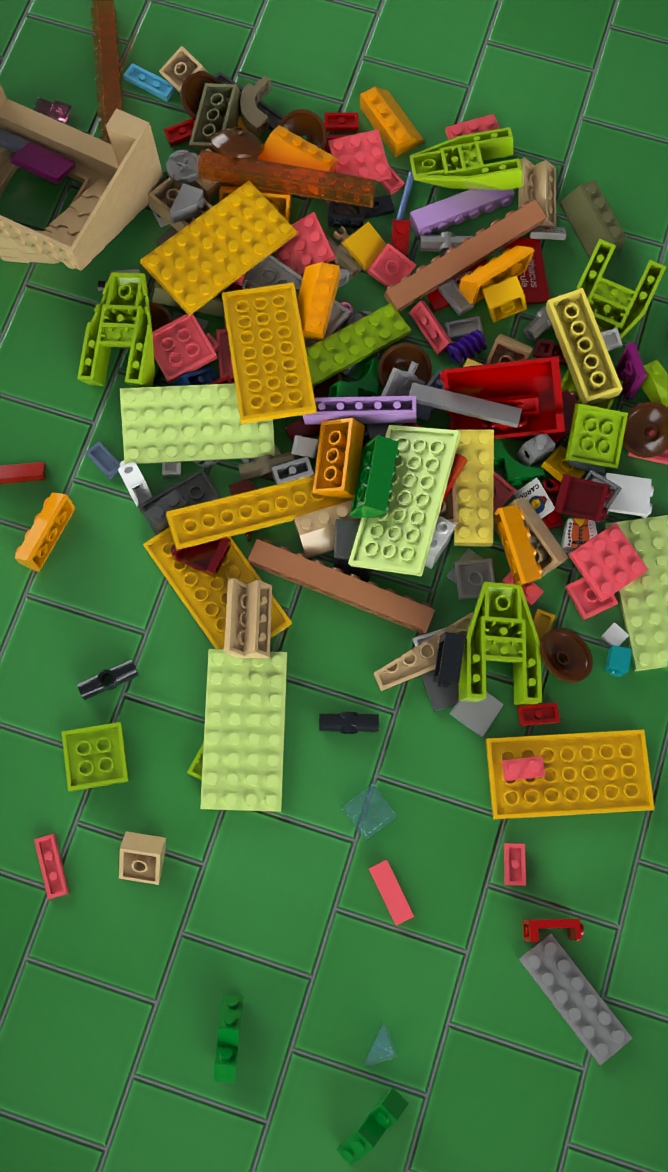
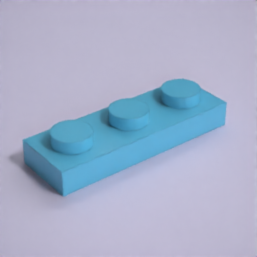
[123,63,176,101]

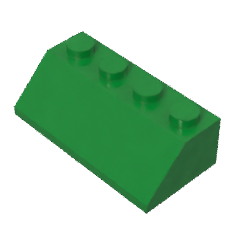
[350,435,399,518]

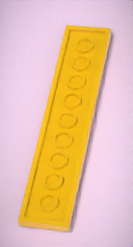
[166,476,353,550]

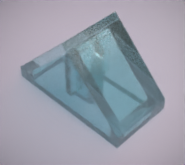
[364,1022,397,1067]

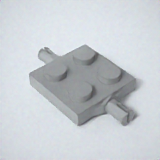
[381,361,425,396]

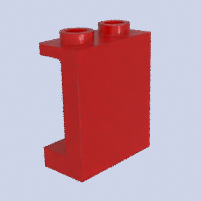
[522,919,584,942]

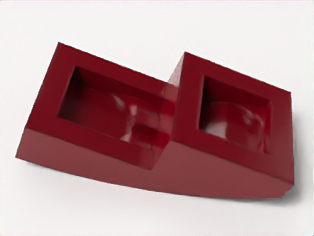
[533,339,568,366]

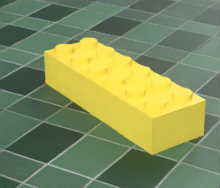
[546,288,623,406]
[454,430,494,547]

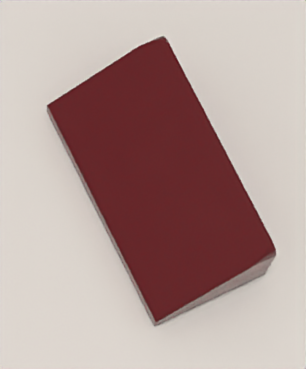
[285,417,321,443]

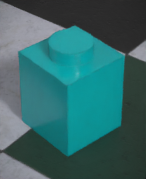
[605,645,632,677]

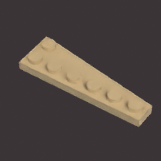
[373,612,474,692]

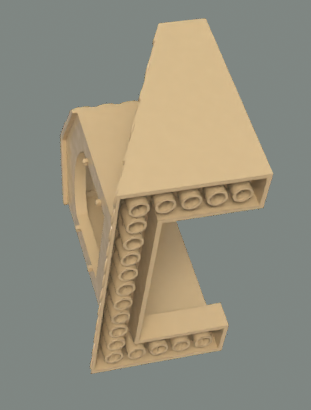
[0,84,165,271]

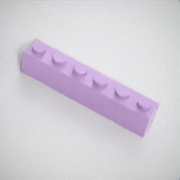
[409,189,515,239]
[302,396,417,425]

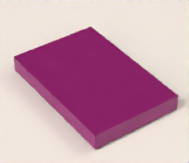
[11,142,76,184]
[615,342,646,400]

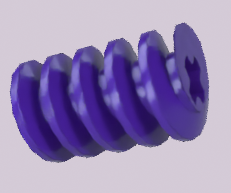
[446,329,487,365]

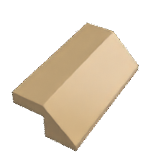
[518,157,556,227]
[224,578,272,658]

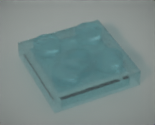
[341,784,398,841]

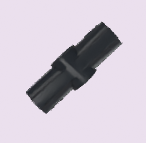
[77,659,139,700]
[319,712,379,734]

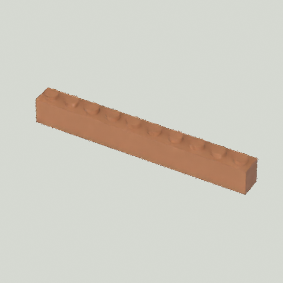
[384,200,547,313]
[248,539,435,634]

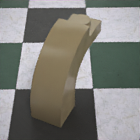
[240,75,271,137]

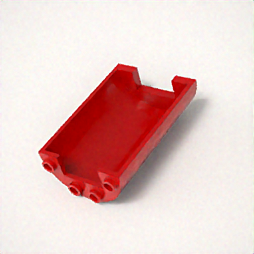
[440,356,565,439]

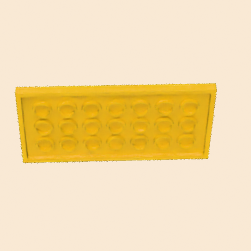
[140,181,297,316]
[222,282,316,424]
[143,527,292,650]
[486,730,655,820]

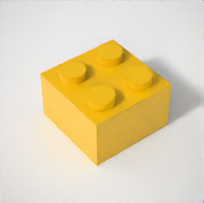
[482,275,527,323]

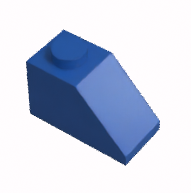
[173,367,218,386]

